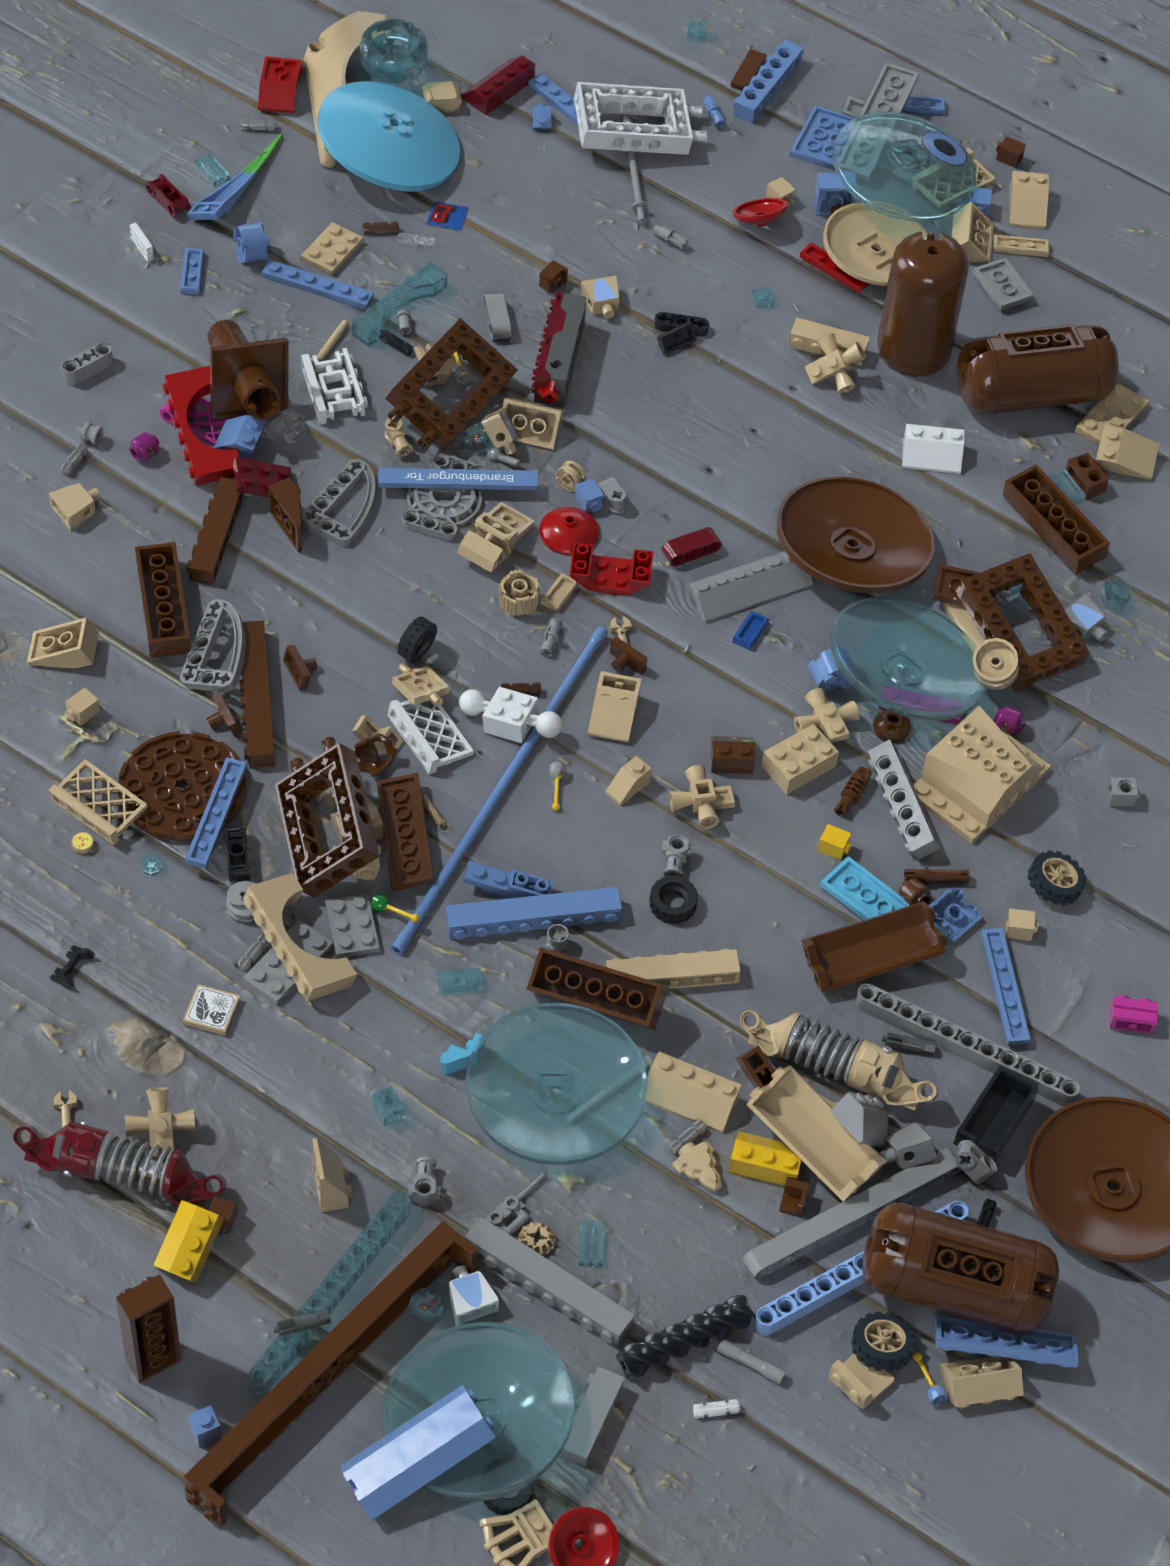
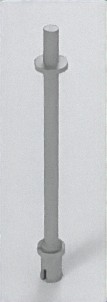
[620,114,648,224]

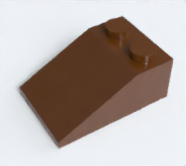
[268,478,302,553]

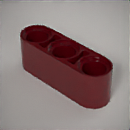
[661,527,722,567]

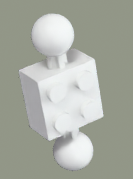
[459,687,562,743]

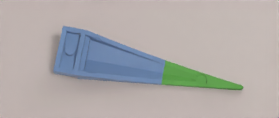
[187,134,283,220]

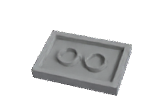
[973,257,1034,311]
[325,893,380,959]

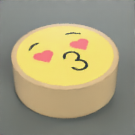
[72,832,94,854]

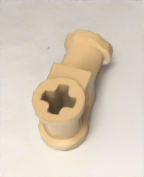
[384,417,413,458]

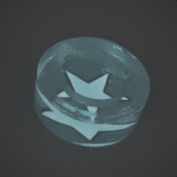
[140,854,162,876]

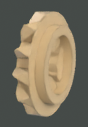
[518,1221,555,1256]

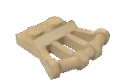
[479,1499,553,1566]

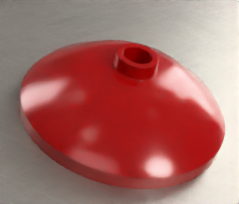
[733,198,788,227]
[539,507,599,556]
[548,1507,620,1566]

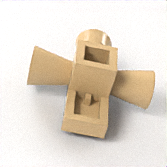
[805,333,866,394]
[794,688,859,743]
[669,765,735,829]
[125,1087,196,1160]

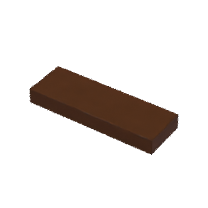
[730,49,767,91]

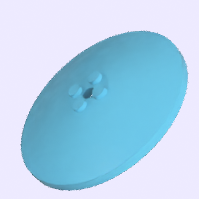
[317,81,460,191]

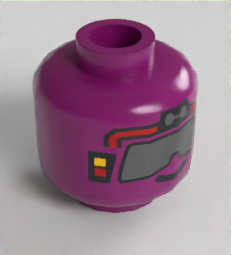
[129,432,160,462]
[993,706,1026,736]

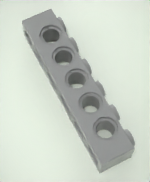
[868,740,941,860]

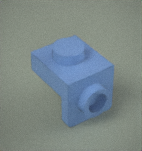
[532,103,551,129]

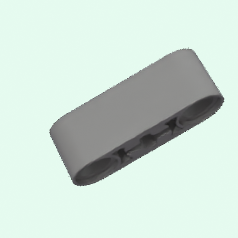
[483,293,512,340]
[62,342,113,386]

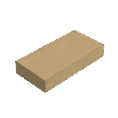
[541,573,579,612]

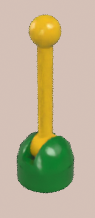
[371,893,419,923]

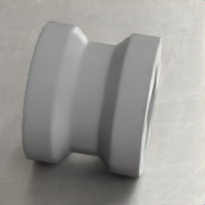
[80,422,104,445]

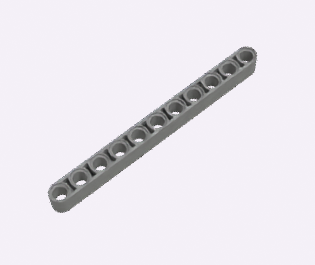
[855,984,1080,1106]
[742,1148,962,1279]

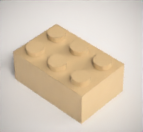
[761,724,839,795]

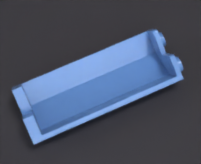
[340,1385,496,1520]

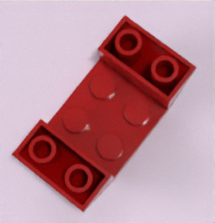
[258,56,304,113]
[569,543,654,596]

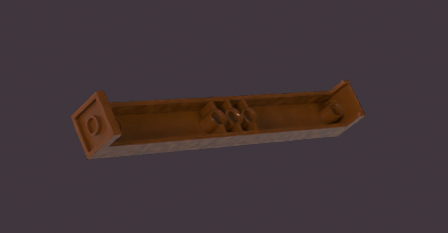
[183,1221,478,1527]

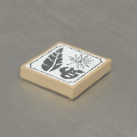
[183,984,240,1036]

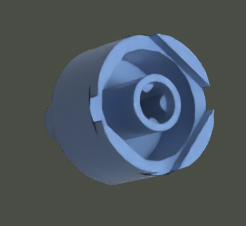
[234,222,270,263]
[808,648,856,695]

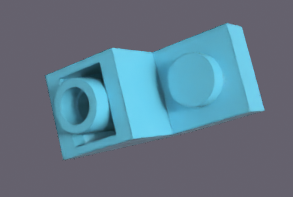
[439,1033,484,1075]

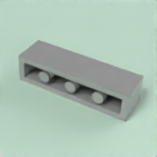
[557,1366,625,1468]

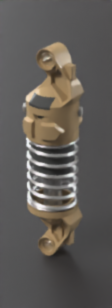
[740,1010,939,1111]

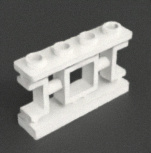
[301,348,368,425]

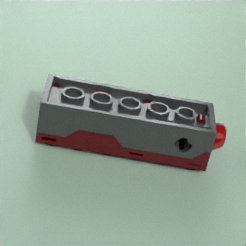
[531,292,587,407]

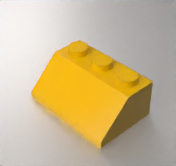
[728,1131,802,1186]
[153,1200,224,1283]

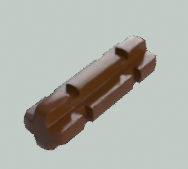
[362,221,399,234]
[501,683,541,695]

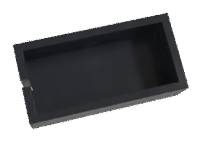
[953,1066,1039,1162]

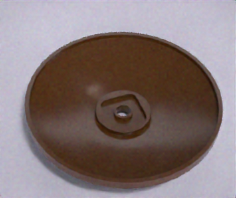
[776,477,935,593]
[1025,1097,1170,1263]

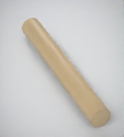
[317,320,349,362]

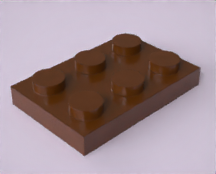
[933,564,996,606]

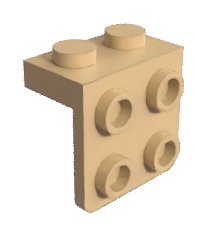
[829,1353,894,1410]

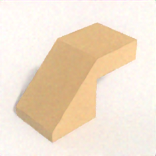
[352,715,403,754]

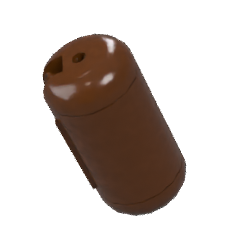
[877,231,969,377]
[957,324,1119,414]
[862,1203,1059,1334]

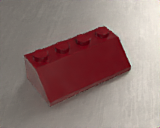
[461,55,535,115]

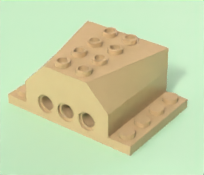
[913,706,1051,844]

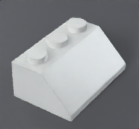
[902,424,965,474]

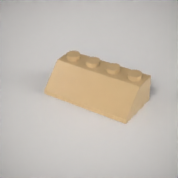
[640,1052,742,1134]

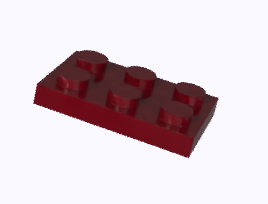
[233,457,293,498]

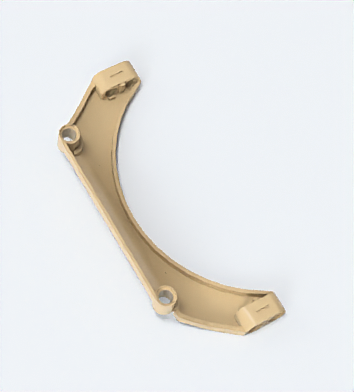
[304,11,392,168]

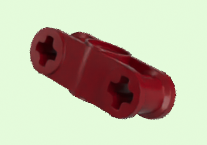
[145,174,191,217]

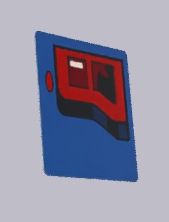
[426,201,468,231]

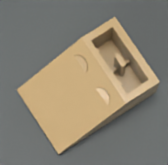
[587,671,642,743]

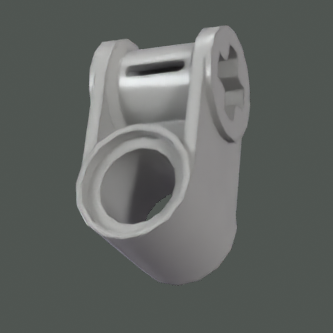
[596,477,626,514]
[955,1140,998,1184]

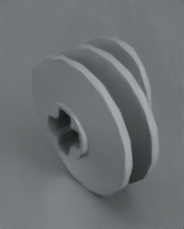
[226,881,256,922]

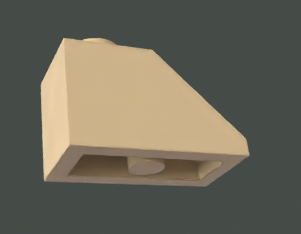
[605,756,652,806]

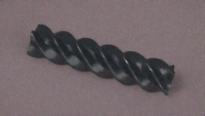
[616,1295,756,1379]

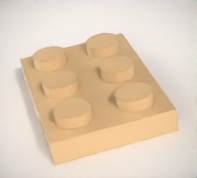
[301,222,363,276]

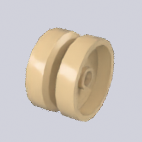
[973,638,1019,690]

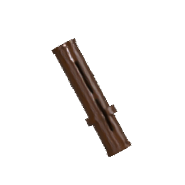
[904,867,970,884]

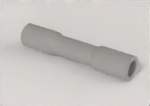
[717,1338,786,1384]

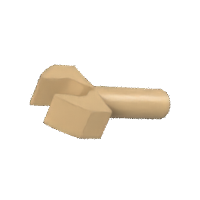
[610,616,631,644]
[54,1090,78,1128]

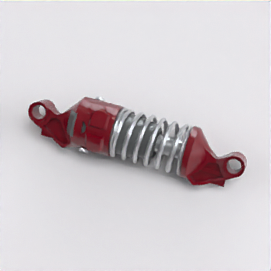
[13,1122,227,1207]

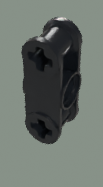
[224,824,251,882]

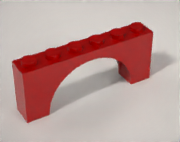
[162,366,239,486]

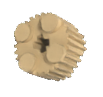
[499,569,540,617]

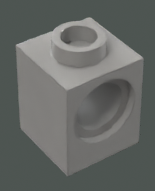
[1107,777,1141,807]

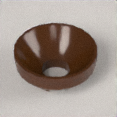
[873,709,911,743]

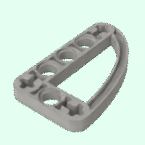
[302,459,375,547]
[180,599,246,692]

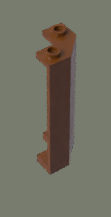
[801,901,947,993]

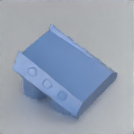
[928,888,982,942]

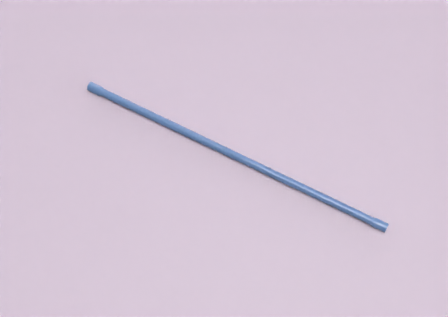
[391,627,608,955]

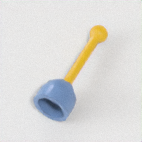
[913,1352,948,1406]

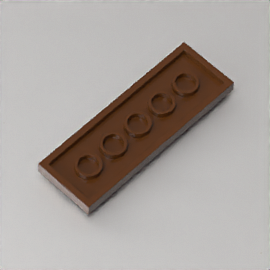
[376,772,435,891]

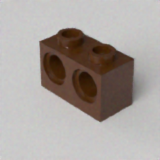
[1065,452,1109,500]

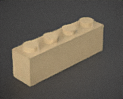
[789,317,870,366]

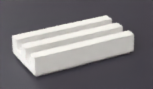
[130,223,154,262]

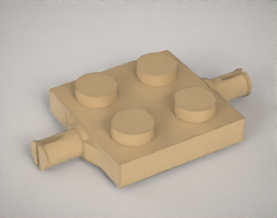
[392,663,449,706]

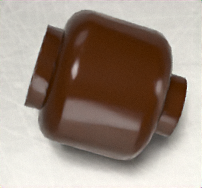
[899,879,931,905]

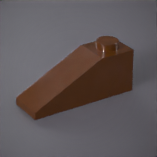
[735,1046,775,1089]

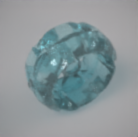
[359,18,428,83]

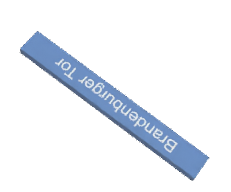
[378,468,537,490]

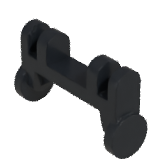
[50,945,95,990]

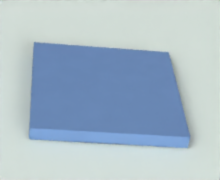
[790,105,858,170]

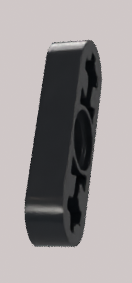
[654,312,709,337]

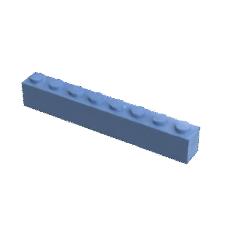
[445,887,622,939]

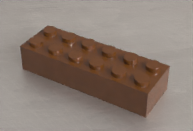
[1003,464,1110,575]
[135,542,191,658]
[526,947,669,1031]
[116,1274,182,1383]

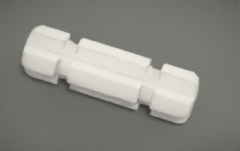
[693,1399,740,1419]

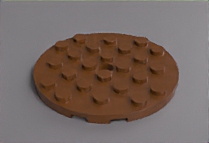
[118,731,247,841]

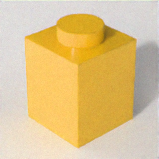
[818,824,853,861]

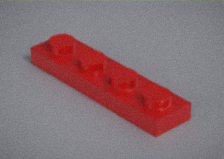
[799,242,870,293]

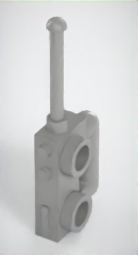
[485,1172,547,1236]

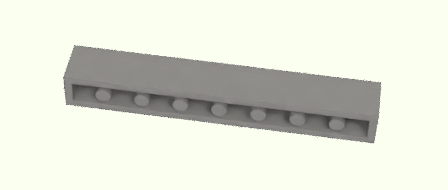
[464,1216,635,1346]

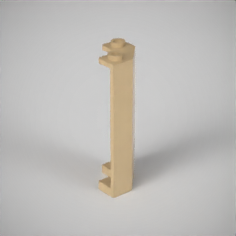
[746,1066,887,1202]

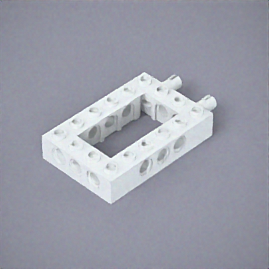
[574,82,707,155]

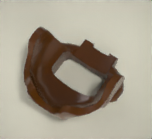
[353,733,398,777]

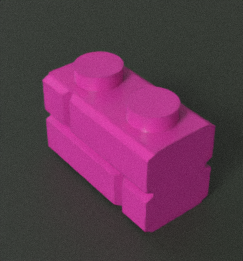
[1109,995,1158,1034]

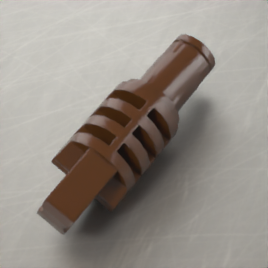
[834,766,872,817]

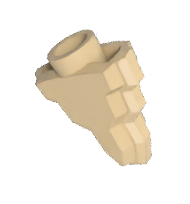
[672,1141,722,1192]

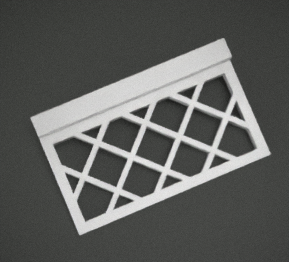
[387,700,474,775]

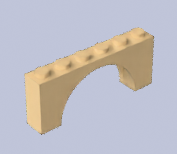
[243,873,357,1001]

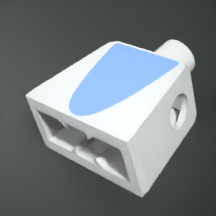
[449,1265,499,1325]

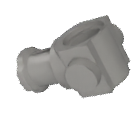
[661,835,693,877]
[408,1157,441,1207]

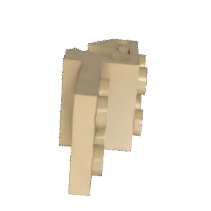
[457,502,535,572]

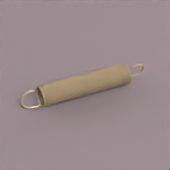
[422,791,449,832]

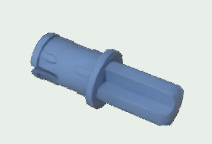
[703,95,726,128]

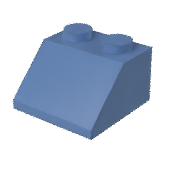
[214,415,266,460]

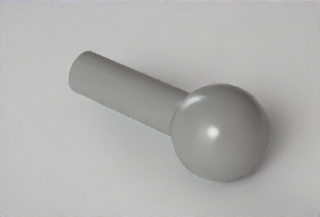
[487,447,521,467]

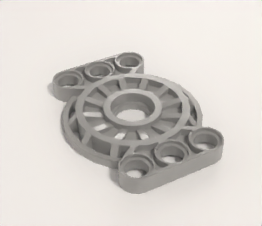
[402,453,486,542]

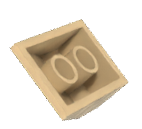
[1009,171,1049,229]
[1096,424,1159,480]
[27,617,99,669]
[312,1138,352,1212]

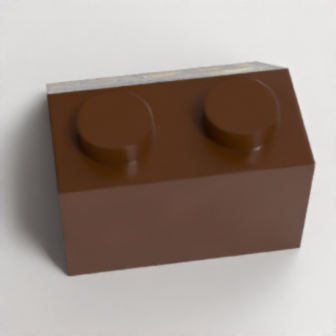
[711,736,755,774]

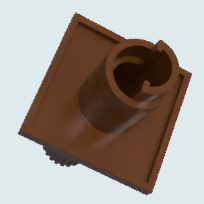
[207,319,289,420]

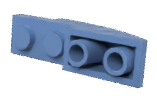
[463,860,554,899]

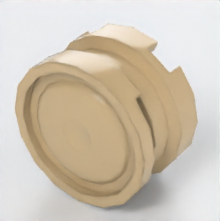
[555,461,586,492]

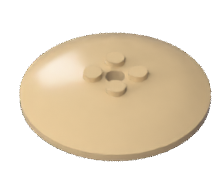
[823,202,928,286]

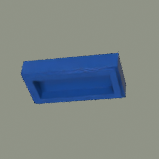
[732,610,769,650]

